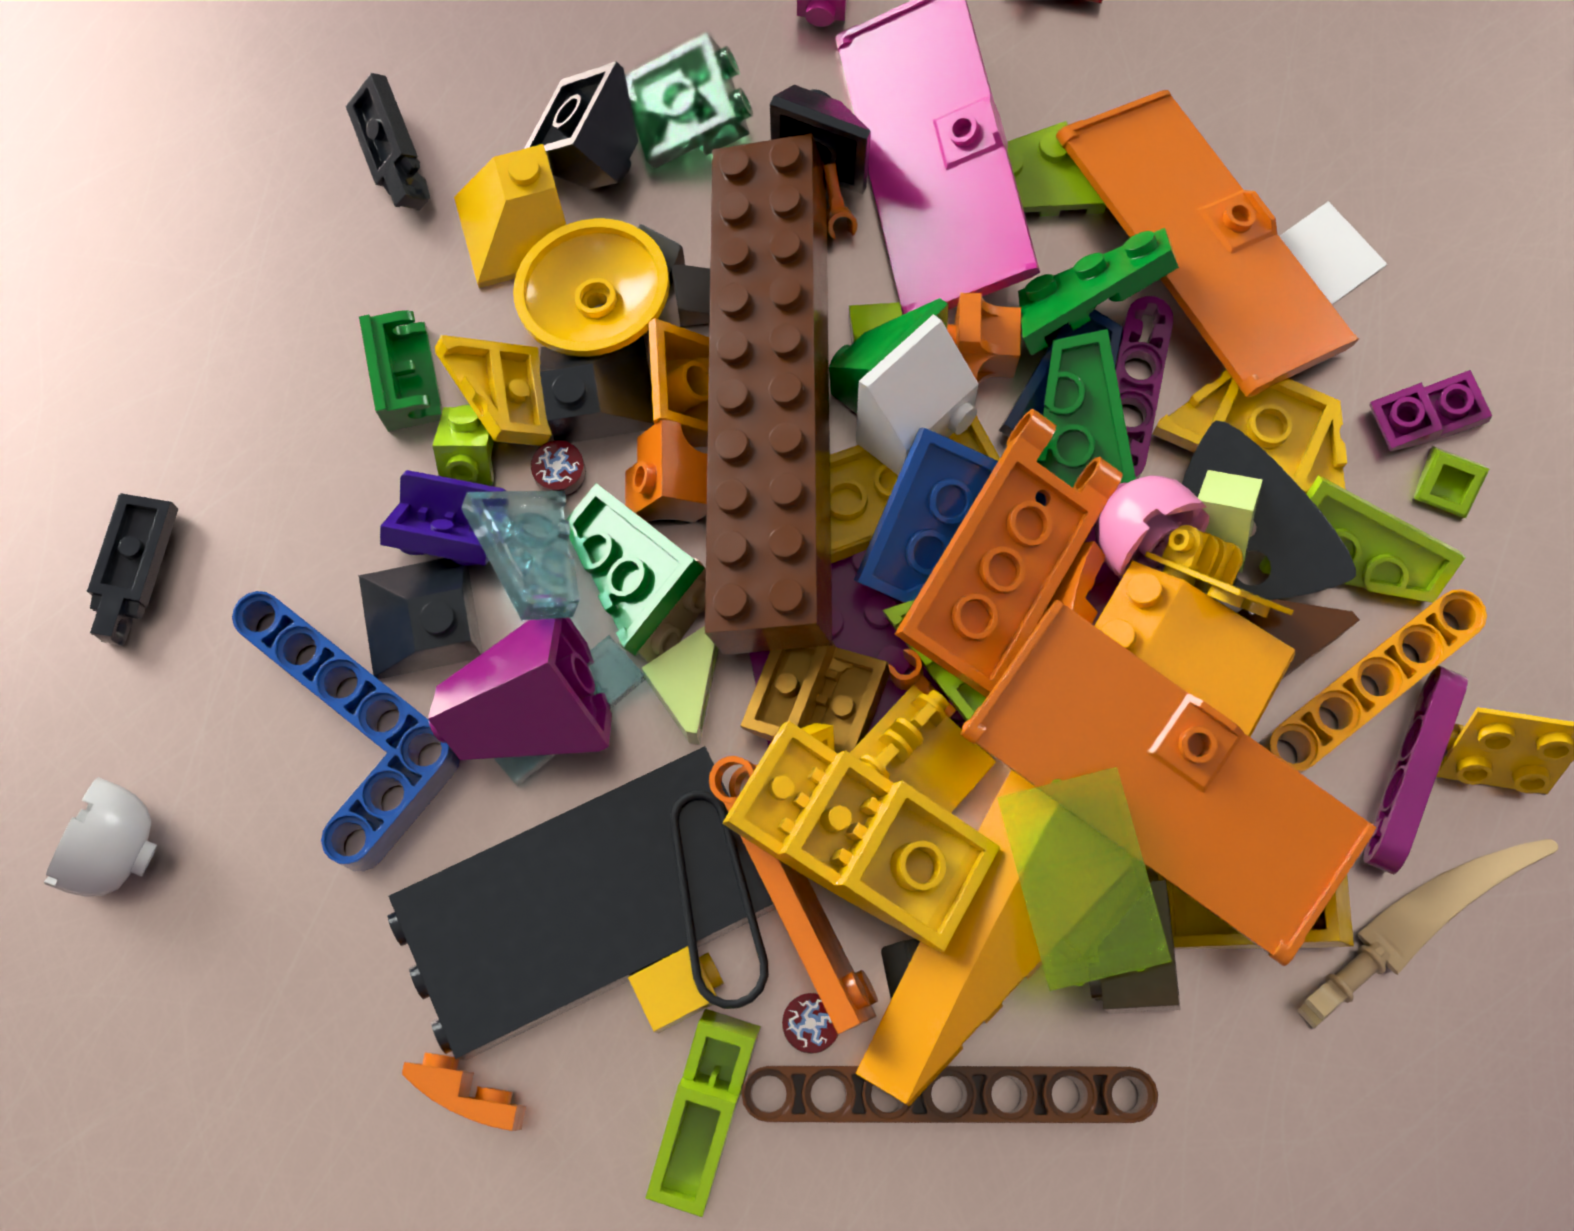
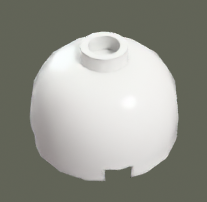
[44,777,157,897]

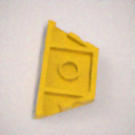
[1152,370,1347,493]

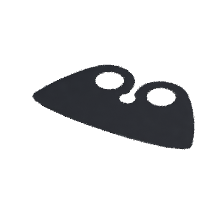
[1182,420,1356,600]

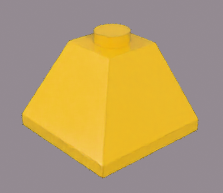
[454,144,566,288]

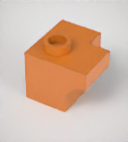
[947,292,1021,385]
[625,419,708,523]

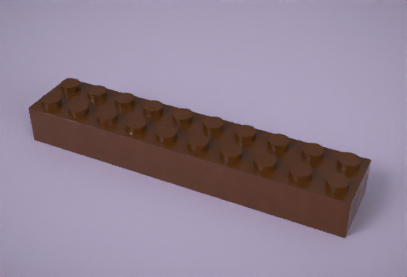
[705,134,832,655]

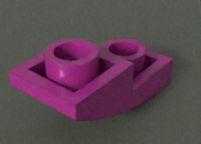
[1369,370,1492,451]

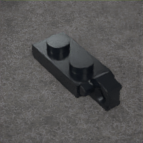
[345,73,430,211]
[87,493,178,646]

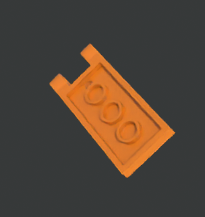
[894,409,1123,698]
[709,756,878,1034]

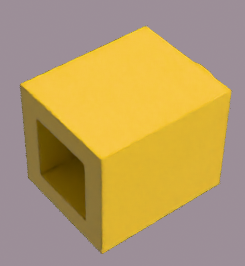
[628,946,724,1034]

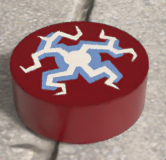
[531,440,586,496]
[782,993,838,1054]

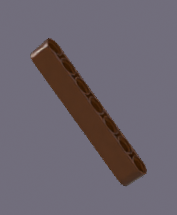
[741,1066,1158,1123]

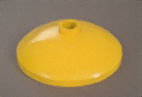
[513,218,670,356]

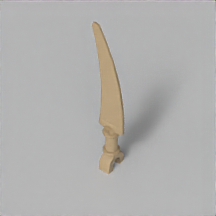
[1297,839,1558,1029]

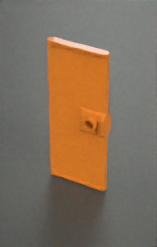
[1056,90,1359,398]
[960,600,1376,966]

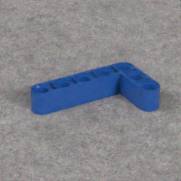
[232,591,460,872]

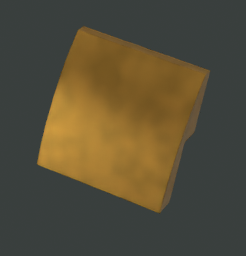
[740,641,890,753]

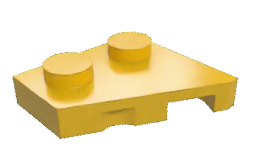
[435,335,552,446]

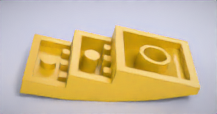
[722,721,1000,952]

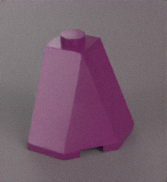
[428,602,612,760]

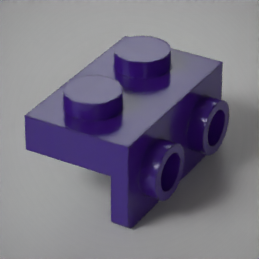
[380,470,507,566]

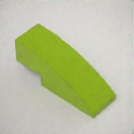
[645,1009,761,1217]

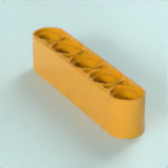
[1259,589,1487,773]

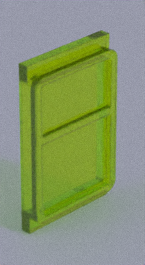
[997,767,1172,991]

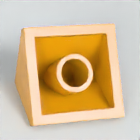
[648,318,709,448]

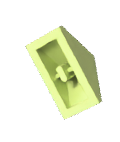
[1198,470,1263,573]
[642,626,719,745]

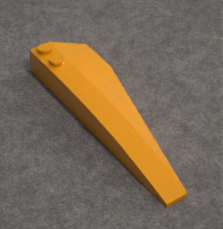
[856,561,1295,1106]

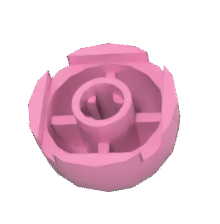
[1095,476,1209,579]

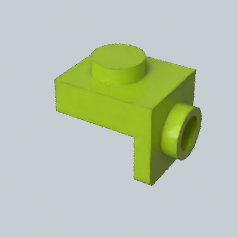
[432,405,494,486]

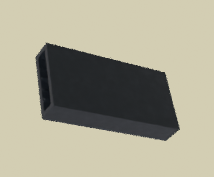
[387,746,776,1060]

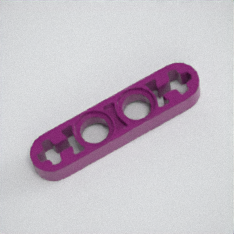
[1115,296,1173,479]
[1363,666,1468,875]

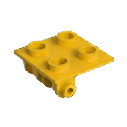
[1145,525,1294,618]
[850,685,996,813]
[1436,707,1574,794]

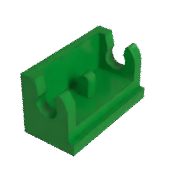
[359,310,443,432]

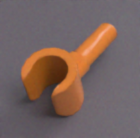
[823,163,858,239]
[888,649,956,718]

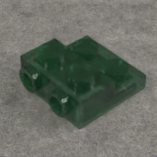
[625,32,753,169]

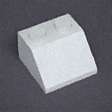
[856,314,978,476]

